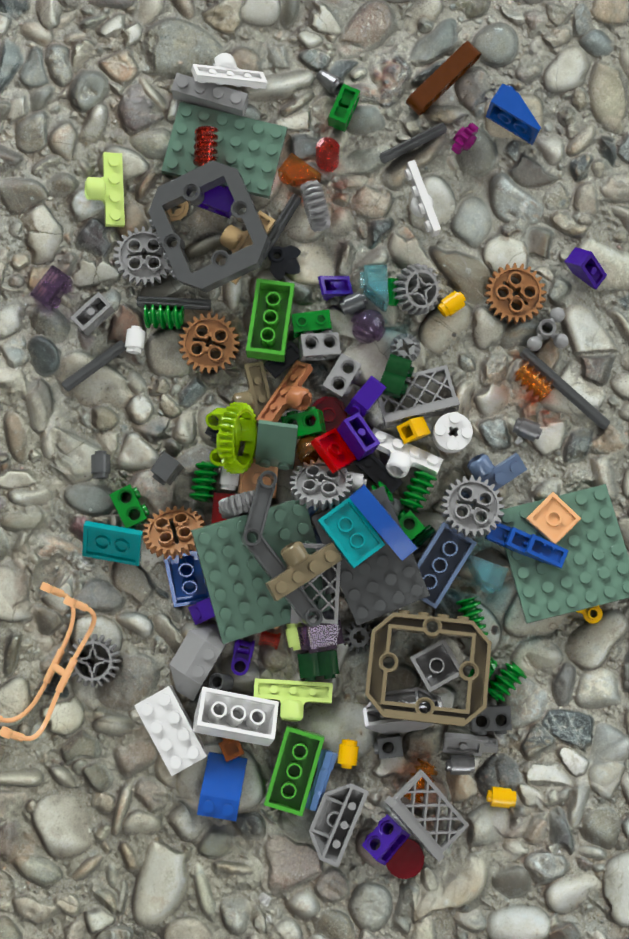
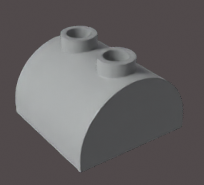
[410,639,464,693]

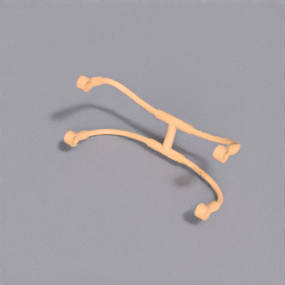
[0,582,97,742]

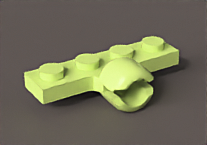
[85,152,125,227]
[253,678,333,722]

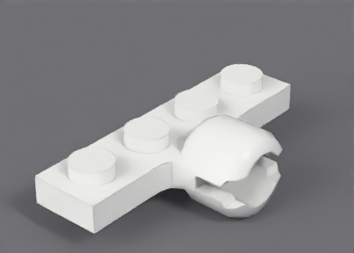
[191,53,268,89]
[405,160,441,237]
[372,427,443,478]

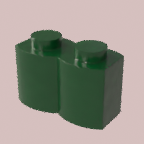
[380,354,415,399]
[298,649,339,681]

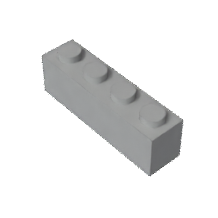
[171,73,249,117]

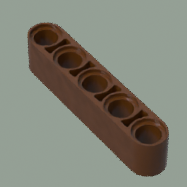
[405,41,482,116]

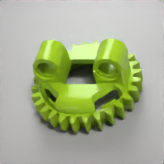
[205,402,258,474]

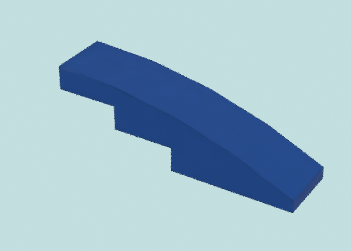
[349,485,418,561]
[485,523,569,569]

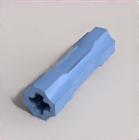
[305,749,338,811]

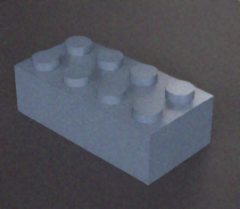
[417,522,477,609]

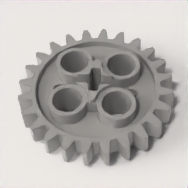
[113,226,173,287]
[289,458,353,511]
[440,475,505,539]

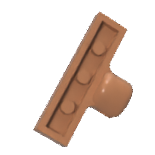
[256,360,313,422]

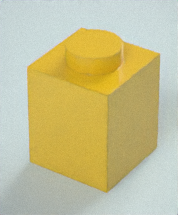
[397,416,431,444]

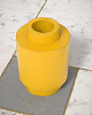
[437,291,466,318]
[337,739,359,769]
[486,786,516,809]

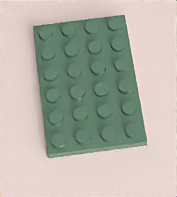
[161,102,287,199]

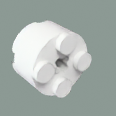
[432,412,473,453]

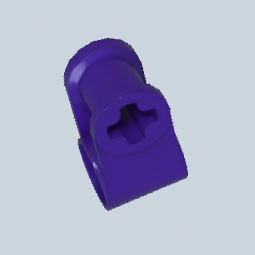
[231,639,256,675]

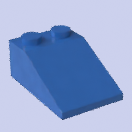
[485,83,541,145]
[163,550,209,607]
[197,752,248,821]

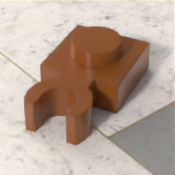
[218,737,244,763]

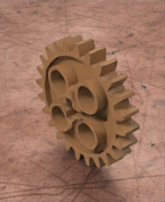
[484,263,547,325]
[178,312,240,375]
[143,505,205,560]

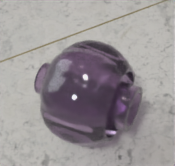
[351,309,386,344]

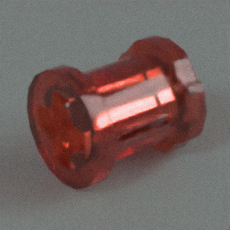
[258,631,282,650]

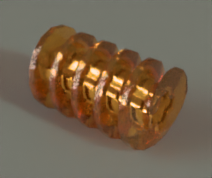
[514,361,554,402]
[404,758,438,803]

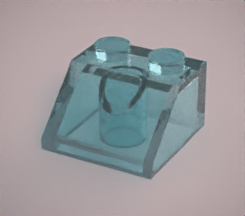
[359,265,389,312]
[465,555,508,594]

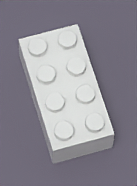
[134,685,208,776]

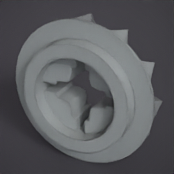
[390,333,421,362]

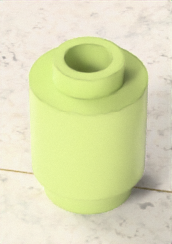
[285,622,308,651]

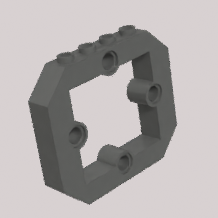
[148,161,271,293]

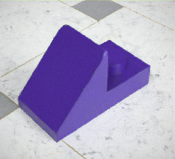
[318,276,353,301]

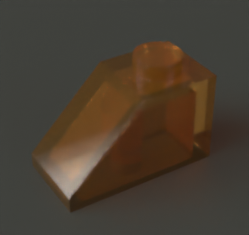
[278,153,322,187]

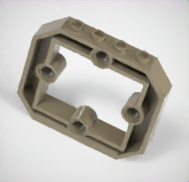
[365,610,492,727]

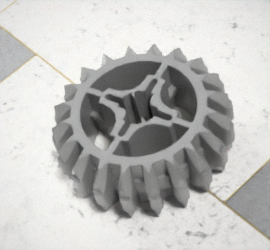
[300,180,330,232]
[392,263,442,315]
[218,490,271,519]
[67,634,121,687]

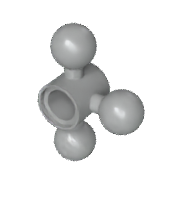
[527,307,569,351]

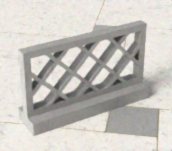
[378,365,460,429]
[290,543,341,624]
[384,769,469,862]

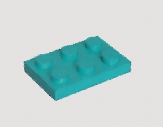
[317,497,385,569]
[82,521,143,566]

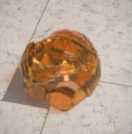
[296,434,324,464]

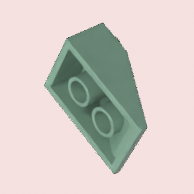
[256,420,298,470]

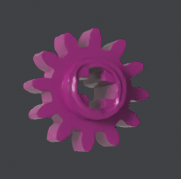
[451,123,479,155]

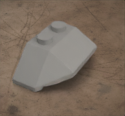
[169,623,228,701]
[363,687,443,735]
[309,783,369,867]

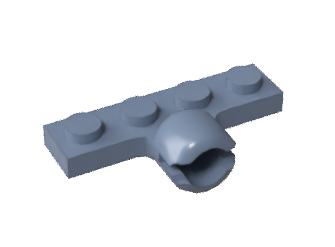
[457,453,527,507]

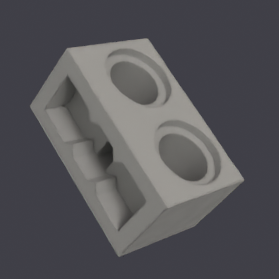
[298,330,341,362]
[322,353,362,400]

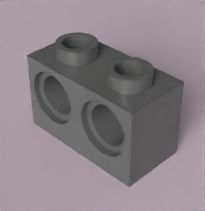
[470,705,512,735]

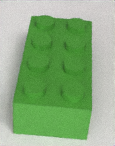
[246,278,295,362]
[264,725,325,816]

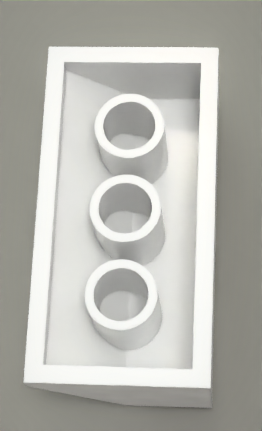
[192,687,279,746]

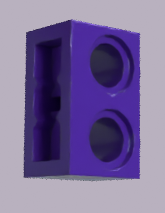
[362,814,410,866]

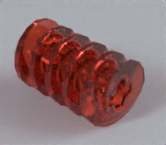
[193,126,219,167]
[316,137,340,172]

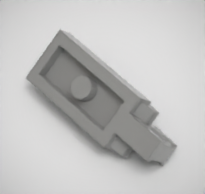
[442,732,498,756]

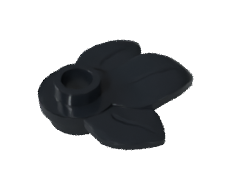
[268,245,301,281]

